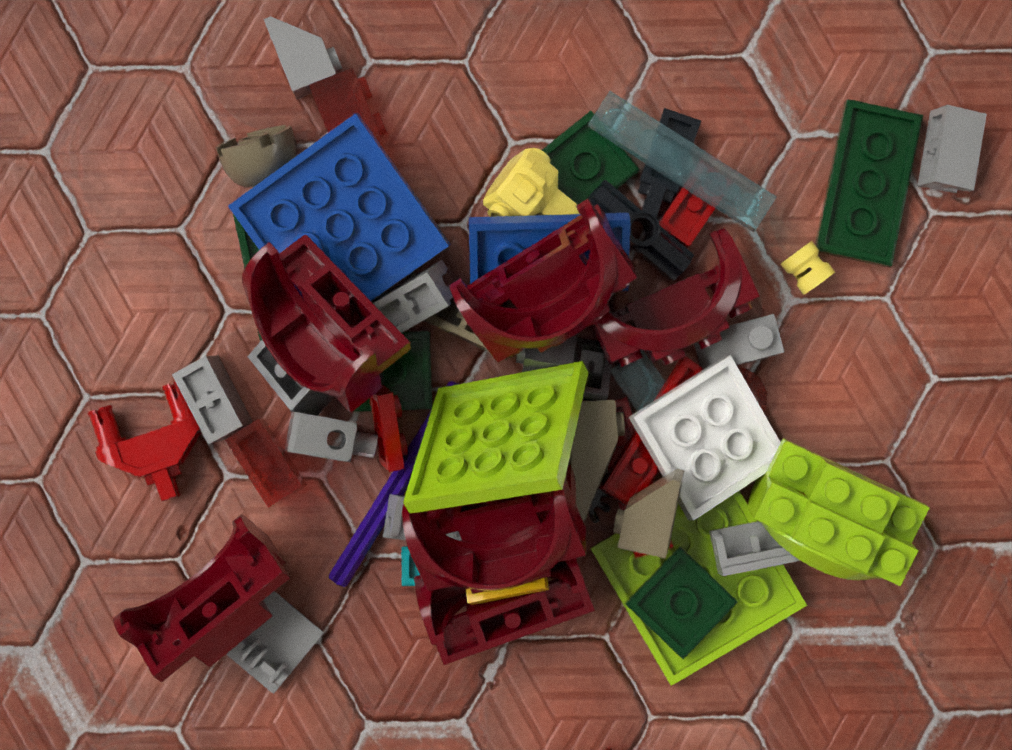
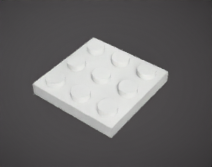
[629,355,781,521]

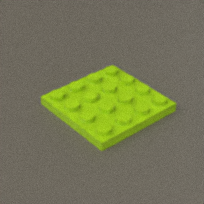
[403,361,588,514]
[590,491,807,686]

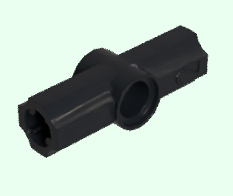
[587,180,694,282]

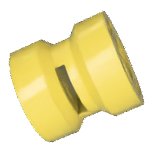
[781,241,835,295]

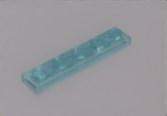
[588,91,777,232]

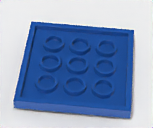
[228,113,451,301]

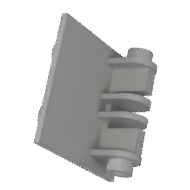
[226,591,324,694]

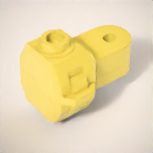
[483,148,580,217]

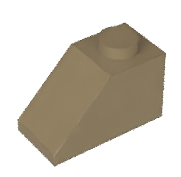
[613,469,685,558]

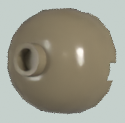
[215,125,298,187]

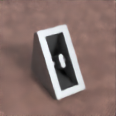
[573,338,612,401]

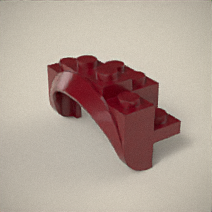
[449,199,637,363]
[589,228,760,367]
[242,234,411,413]
[402,465,586,594]
[113,514,290,682]
[414,558,595,665]

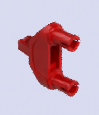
[87,382,202,502]

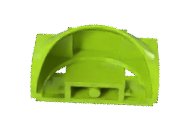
[748,438,930,587]

